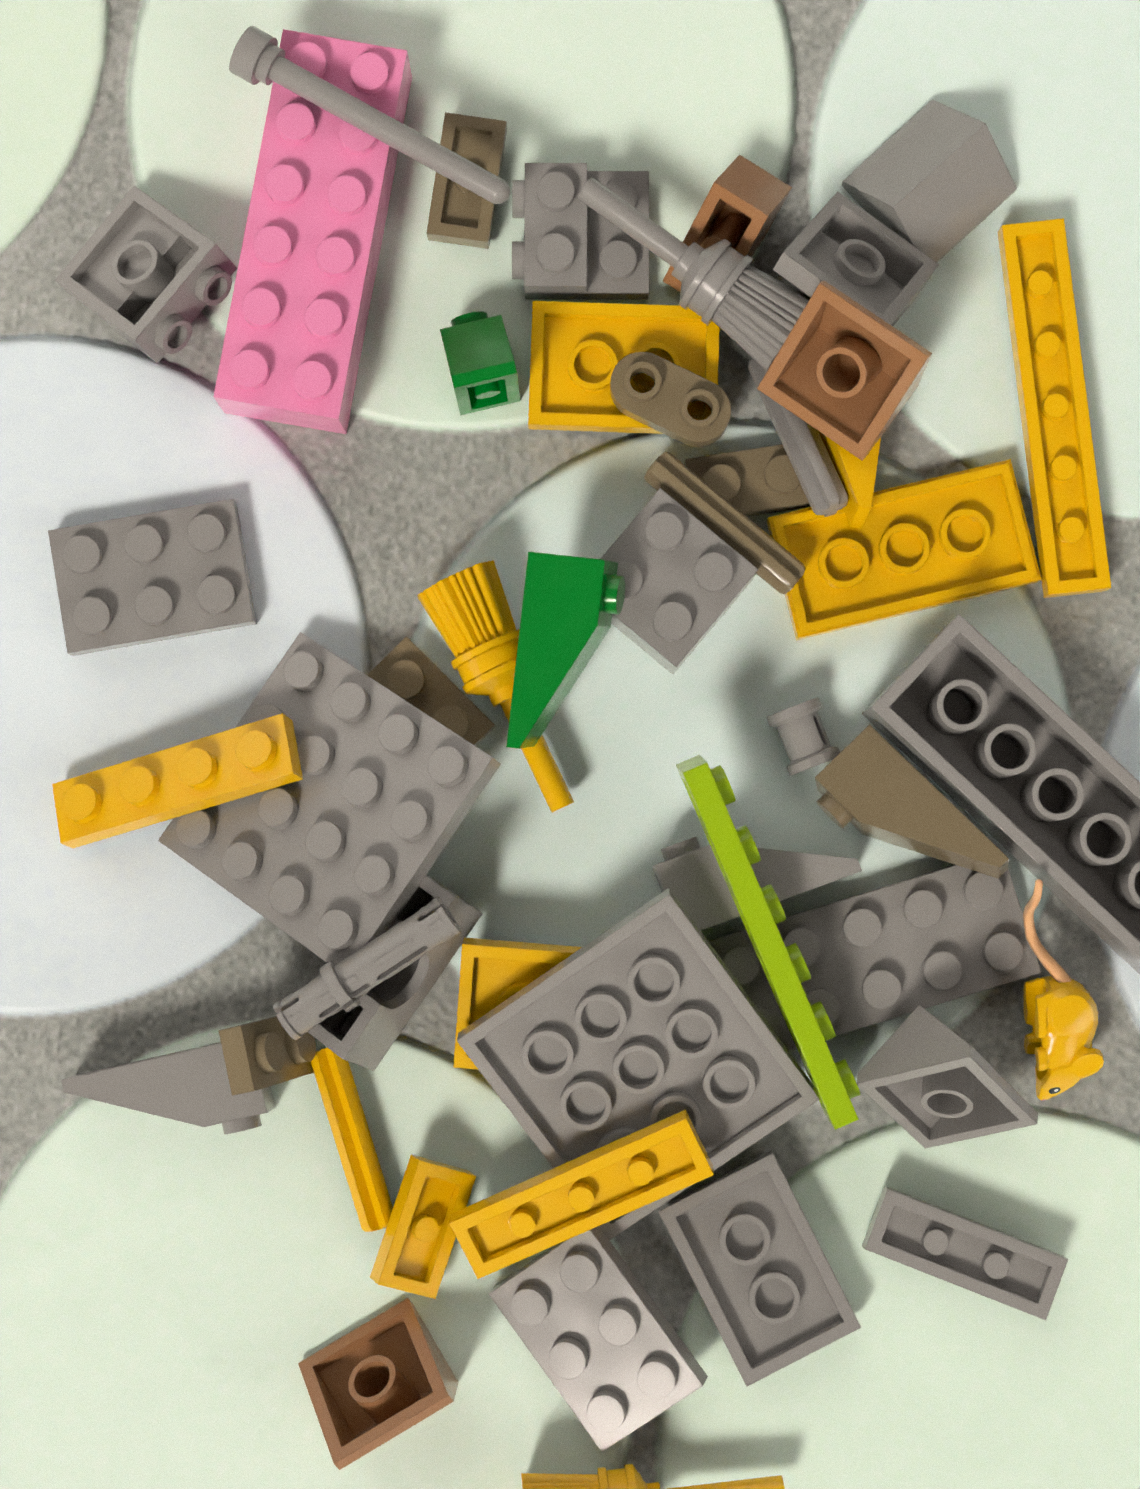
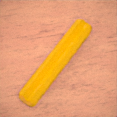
[311,1047,393,1232]

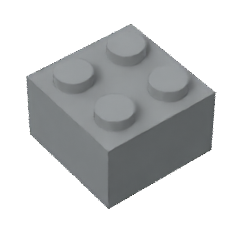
[600,488,758,675]

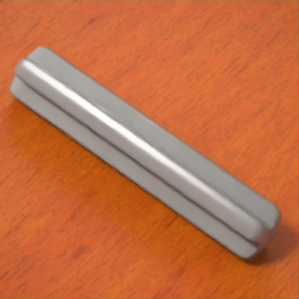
[748,358,848,517]

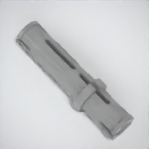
[273,897,461,1040]

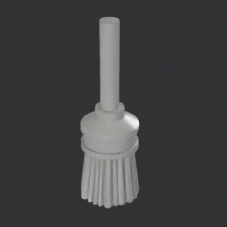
[577,177,810,371]

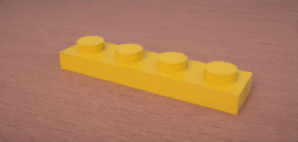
[52,713,303,849]
[449,1109,714,1279]

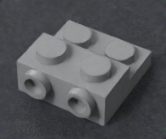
[512,163,649,299]
[55,185,237,363]
[773,191,939,326]

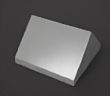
[841,100,1017,263]
[856,1005,1038,1149]

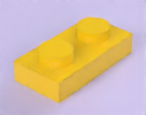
[370,1154,476,1299]

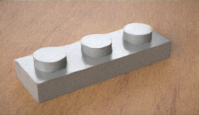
[862,1186,1068,1320]

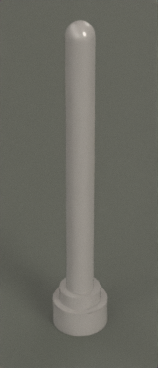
[229,26,510,204]

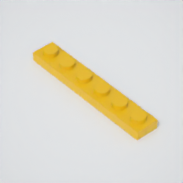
[997,218,1111,598]

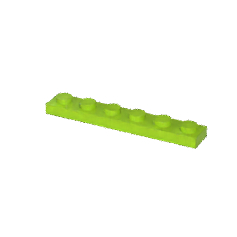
[676,755,861,1130]

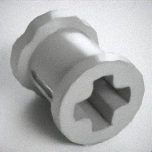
[766,697,840,776]

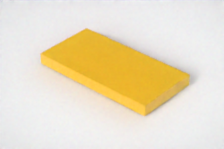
[766,459,1042,641]

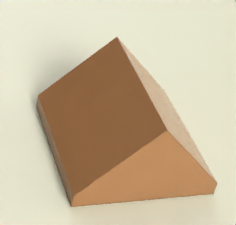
[757,280,932,461]
[298,1298,459,1470]

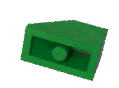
[440,311,520,416]

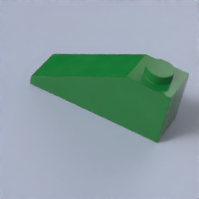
[506,551,625,749]

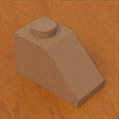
[662,155,792,292]

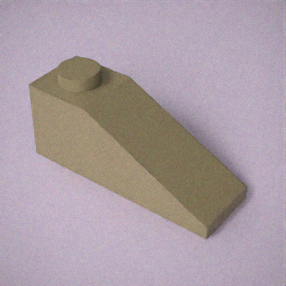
[815,724,1009,879]

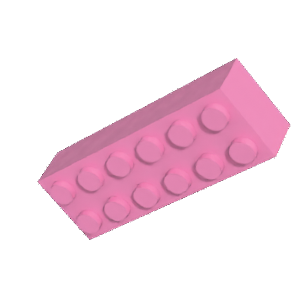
[213,29,412,434]

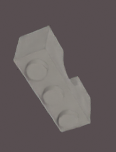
[308,875,483,1071]

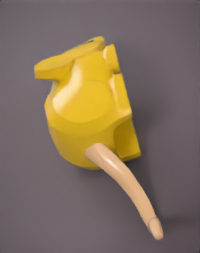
[1023,879,1104,1101]

